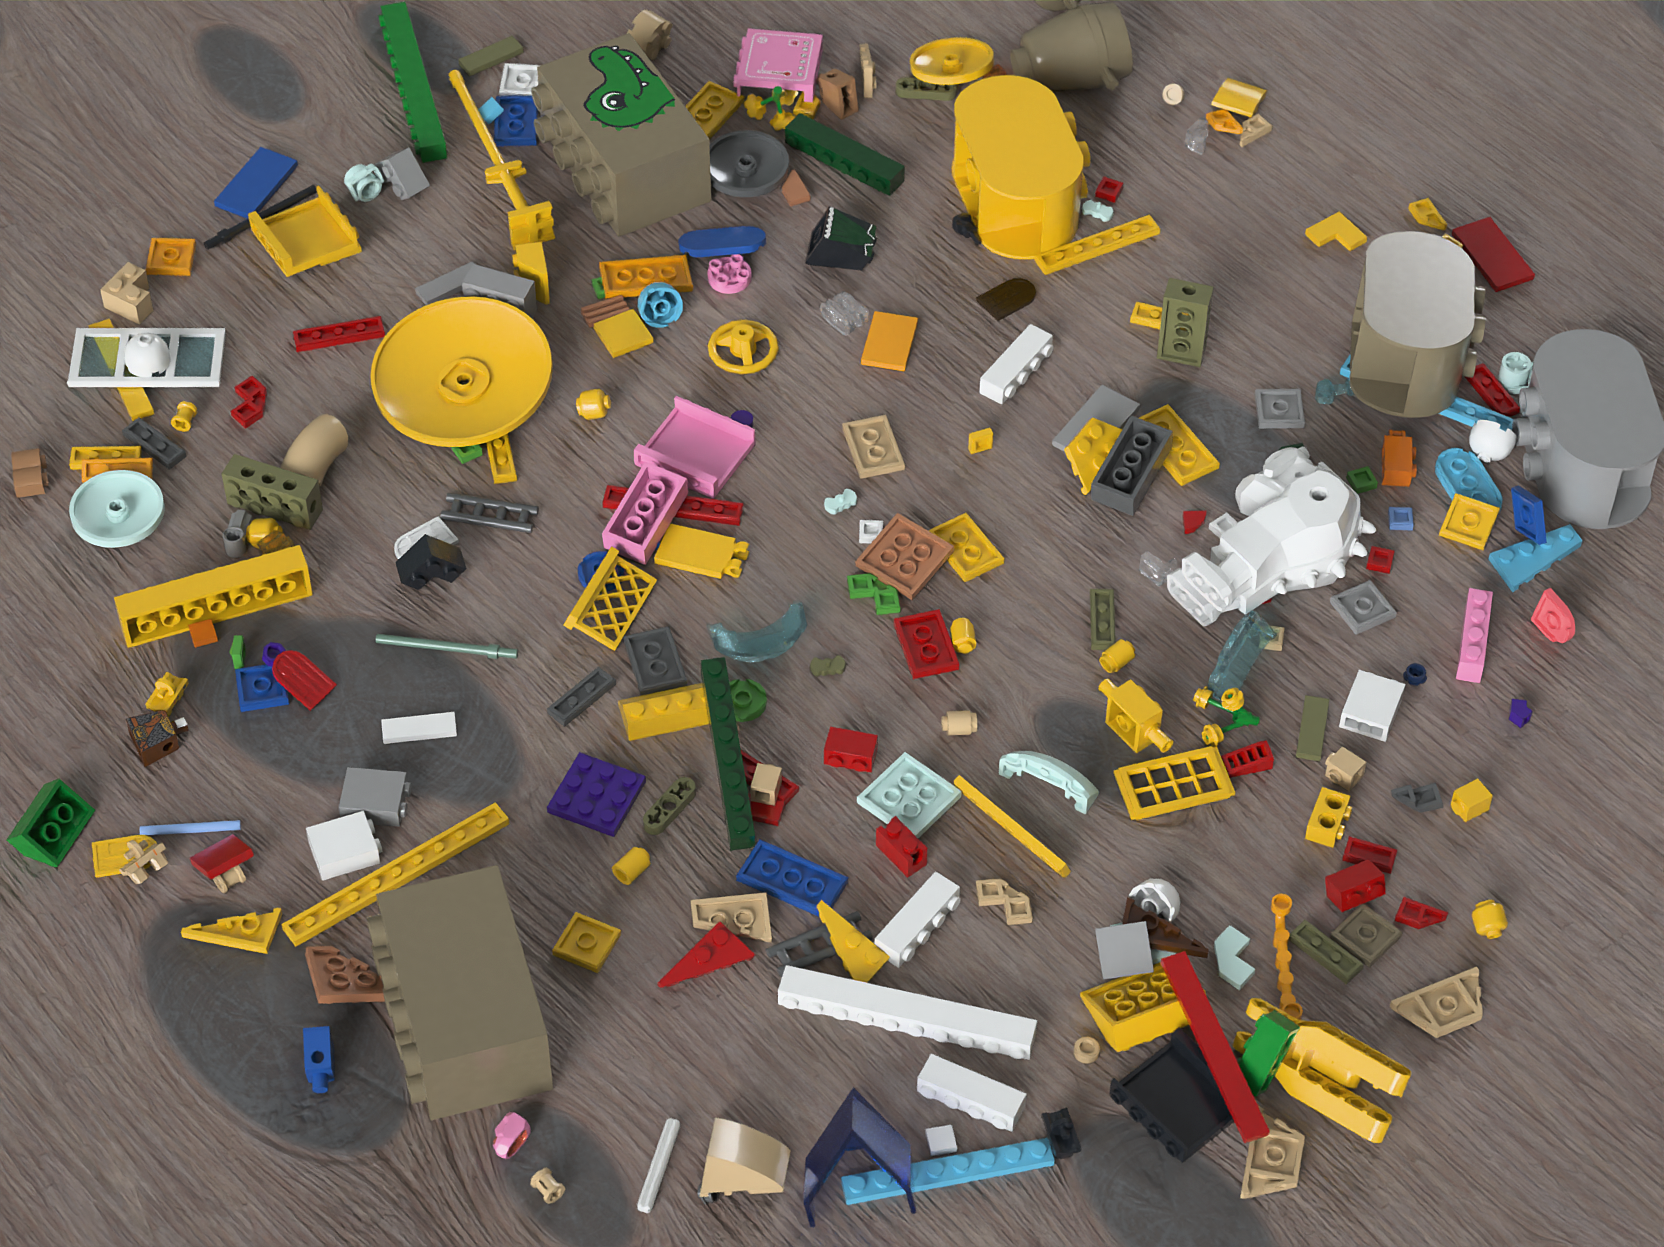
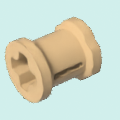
[213,865,246,894]
[530,1168,565,1204]

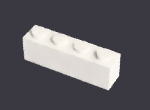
[980,324,1054,405]
[875,871,961,968]
[917,1054,1026,1132]

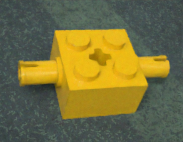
[1098,678,1173,753]

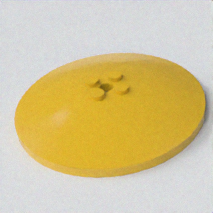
[371,297,553,447]

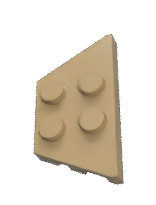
[1390,967,1483,1038]
[1240,1106,1305,1199]

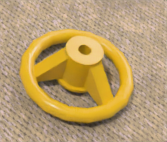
[707,319,779,375]

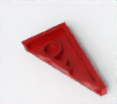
[657,921,755,988]

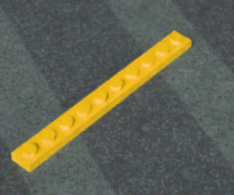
[282,802,510,947]

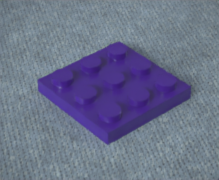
[547,752,646,837]

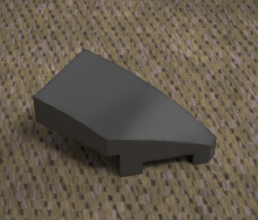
[1391,783,1444,813]

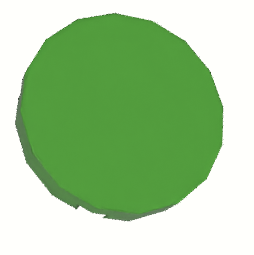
[729,679,767,722]

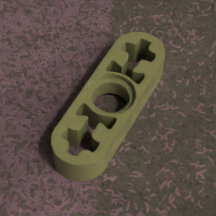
[896,77,957,101]
[643,777,696,835]

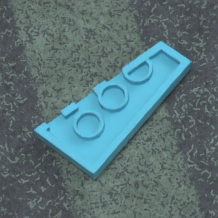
[1488,524,1583,593]

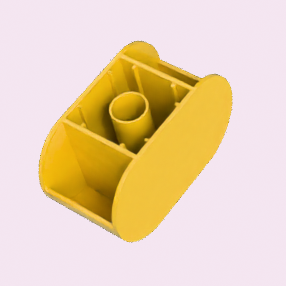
[951,75,1090,259]

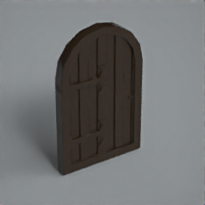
[976,278,1036,321]

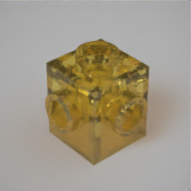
[256,530,295,555]

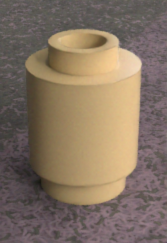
[941,710,977,736]

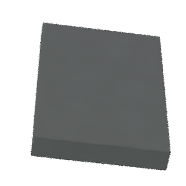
[623,626,688,696]

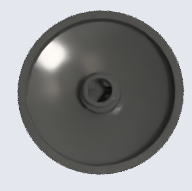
[710,130,789,197]

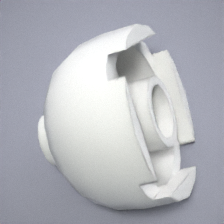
[124,333,171,377]
[1469,420,1517,463]
[1129,879,1181,923]

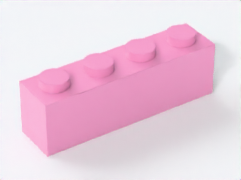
[1456,588,1493,683]

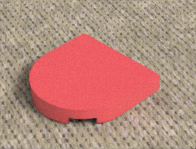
[1531,588,1575,643]

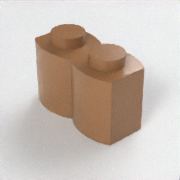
[11,448,49,498]

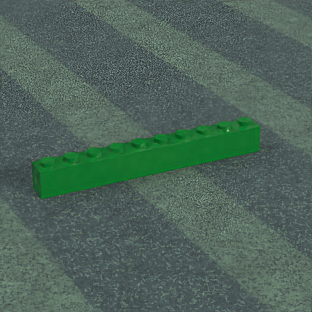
[378,2,447,163]

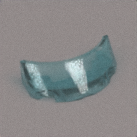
[706,600,807,662]
[1208,611,1277,700]

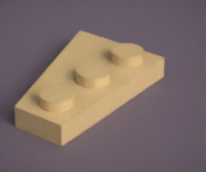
[691,893,772,943]

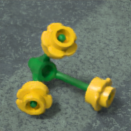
[1193,686,1260,747]

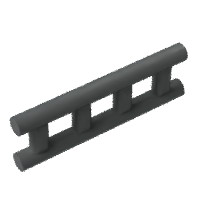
[440,493,539,533]
[766,911,873,977]

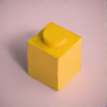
[1451,779,1493,822]

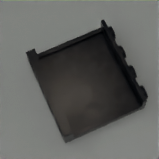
[1109,1028,1234,1163]

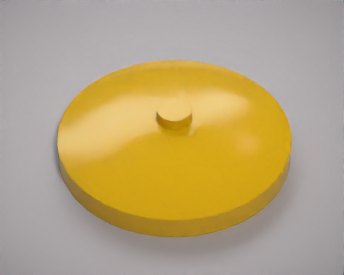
[910,37,994,85]

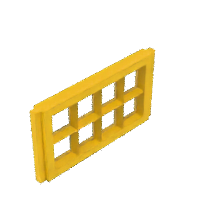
[1114,746,1235,820]

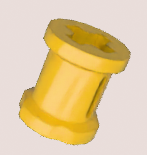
[171,401,197,432]

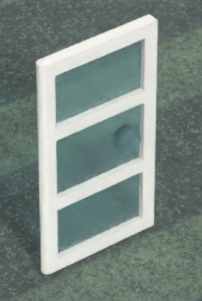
[67,328,226,387]

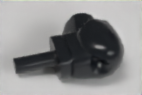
[952,213,981,245]

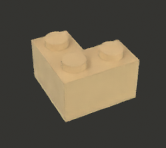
[100,262,153,325]

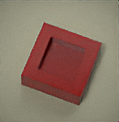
[1095,177,1124,203]
[1366,546,1395,574]

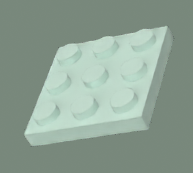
[857,752,962,838]

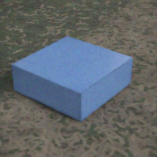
[1388,507,1414,531]

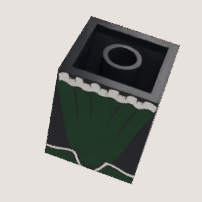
[805,206,877,271]

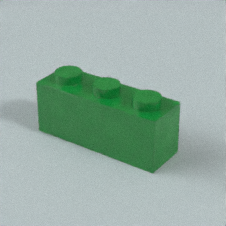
[1237,1010,1301,1097]

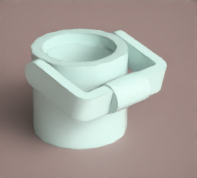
[344,164,384,202]
[1498,352,1533,394]

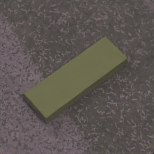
[458,36,524,77]
[1090,589,1116,650]
[1296,695,1329,761]
[1289,920,1364,985]

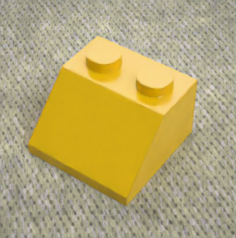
[512,242,550,305]

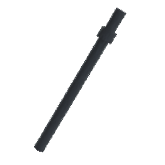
[204,185,317,250]

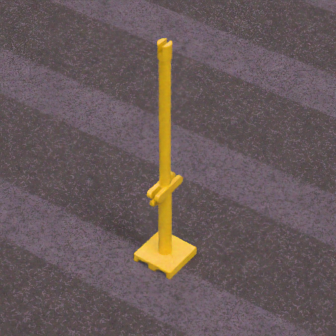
[448,70,555,250]

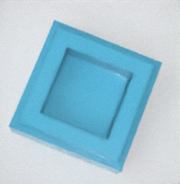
[478,97,504,124]

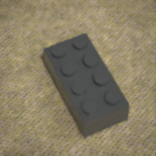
[1091,416,1173,516]

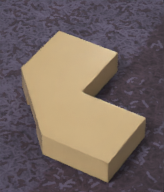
[976,878,1033,925]

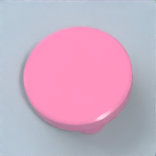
[707,254,752,294]

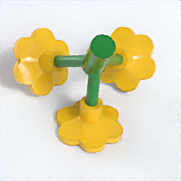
[744,86,798,130]

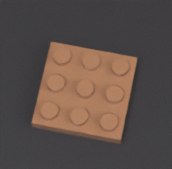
[855,513,954,600]

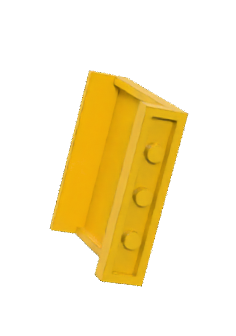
[248,186,359,277]

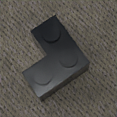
[395,534,467,590]

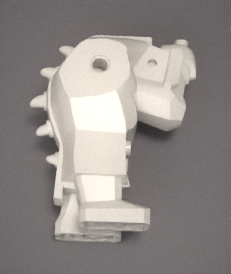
[1167,446,1376,626]

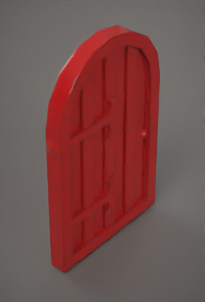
[272,650,337,711]

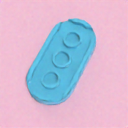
[1435,448,1503,513]

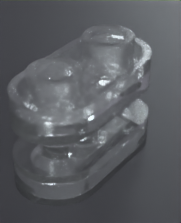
[820,291,869,336]

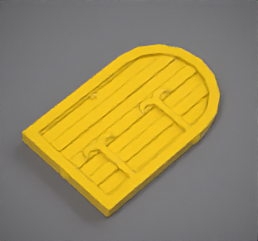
[92,835,157,878]

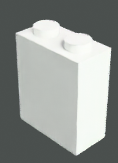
[1339,670,1405,742]
[306,811,382,881]

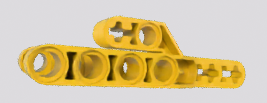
[1232,998,1412,1143]

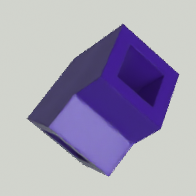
[1509,699,1532,728]

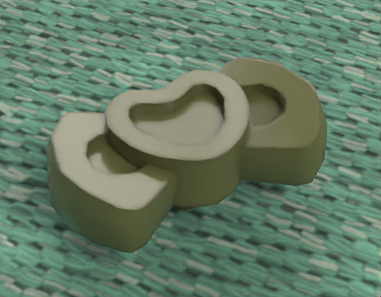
[810,655,846,677]

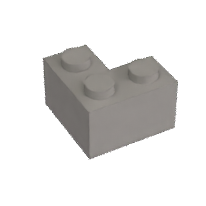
[374,147,430,200]

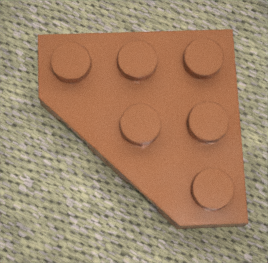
[305,946,385,1004]

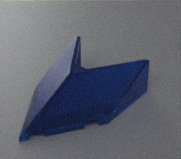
[803,1087,917,1227]

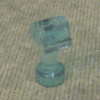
[1315,378,1355,405]

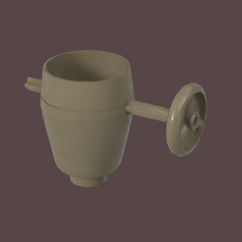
[1010,0,1133,91]

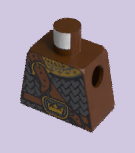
[126,710,189,767]

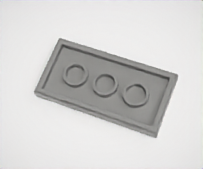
[1052,385,1140,452]

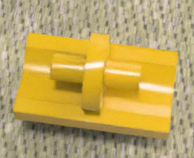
[145,672,189,718]

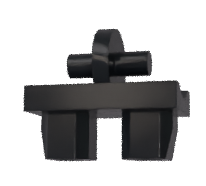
[1041,1108,1081,1159]

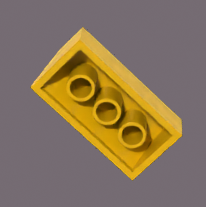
[618,683,709,741]

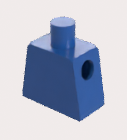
[303,1026,335,1093]

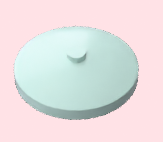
[69,470,165,547]

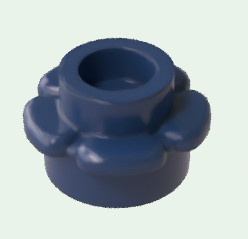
[1403,663,1427,686]

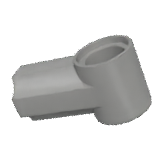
[223,510,253,558]

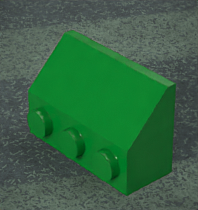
[6,779,95,867]

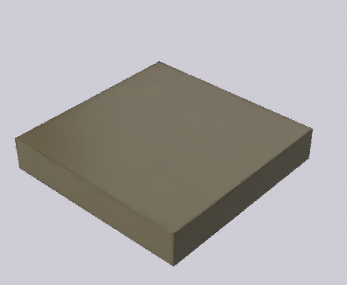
[1330,904,1402,968]

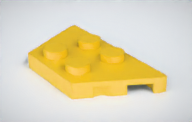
[1064,417,1122,495]

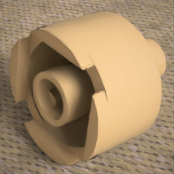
[627,9,672,60]

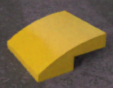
[1212,78,1267,117]

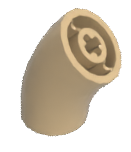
[280,414,348,487]

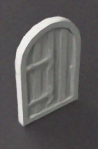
[394,516,459,559]

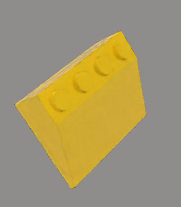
[1080,963,1206,1052]

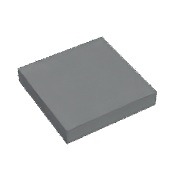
[1255,389,1305,429]
[1330,580,1397,635]
[1095,921,1154,980]

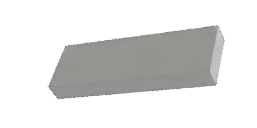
[415,261,474,305]

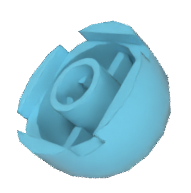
[637,282,683,328]

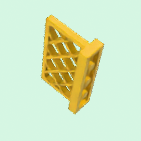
[563,546,657,651]

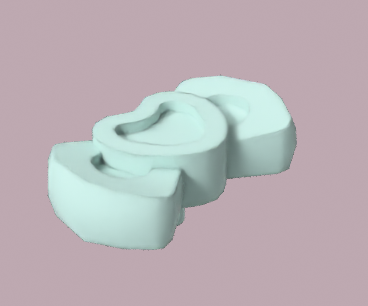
[1082,200,1113,222]
[824,489,857,515]

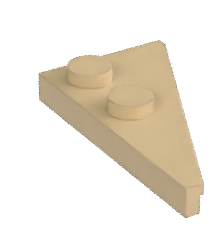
[860,43,876,98]

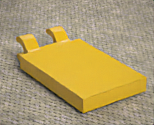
[654,523,749,579]

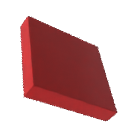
[189,834,254,879]

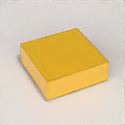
[968,428,993,454]

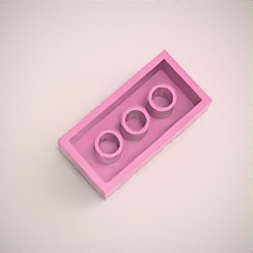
[602,462,688,565]

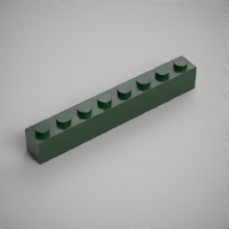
[701,657,755,851]

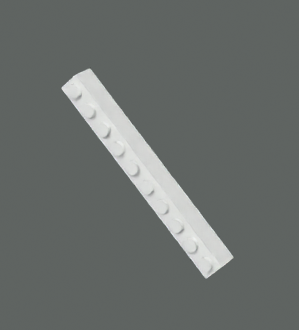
[778,965,1037,1060]

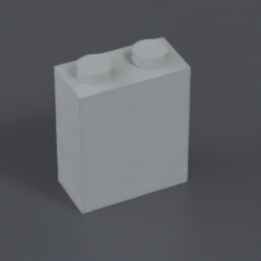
[339,767,411,827]

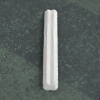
[637,1118,680,1213]

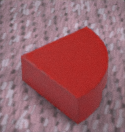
[1183,511,1206,534]

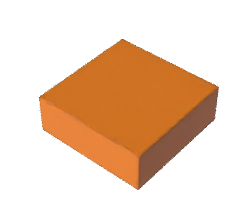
[188,619,218,648]

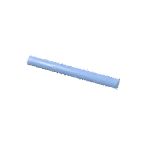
[140,820,241,836]

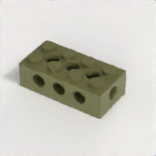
[1157,278,1214,367]
[221,454,323,530]

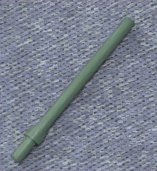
[376,634,518,659]

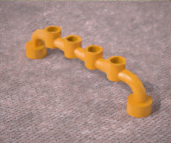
[1271,894,1303,1020]

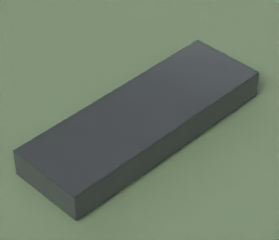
[122,417,187,470]
[547,667,616,727]

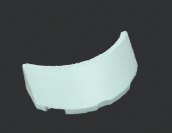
[999,751,1099,814]

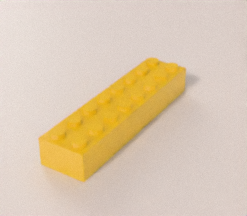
[114,545,313,648]

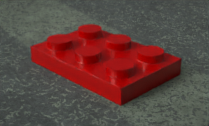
[893,609,959,679]

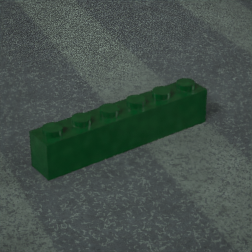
[785,113,905,196]

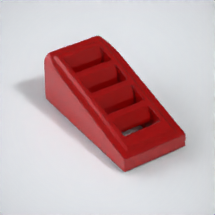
[1221,740,1274,778]

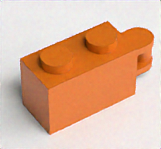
[1382,429,1417,487]

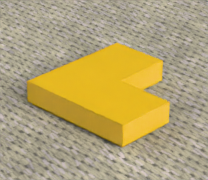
[1305,212,1367,251]

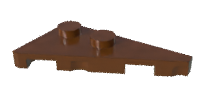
[1122,897,1209,959]

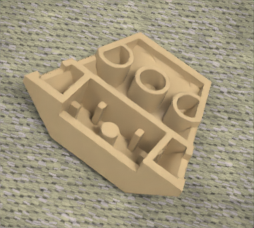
[700,1117,791,1197]

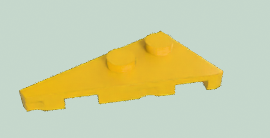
[816,900,890,983]
[181,908,282,954]

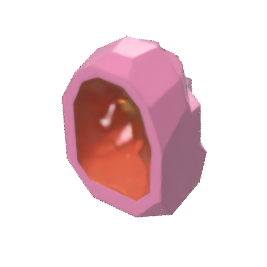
[493,1112,531,1159]

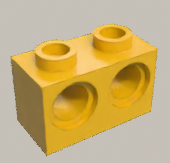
[1305,787,1353,848]

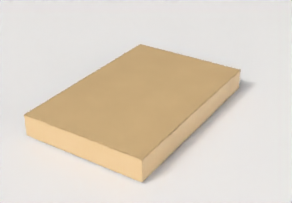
[842,415,905,479]

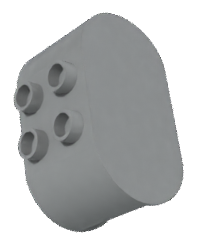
[1512,329,1664,529]

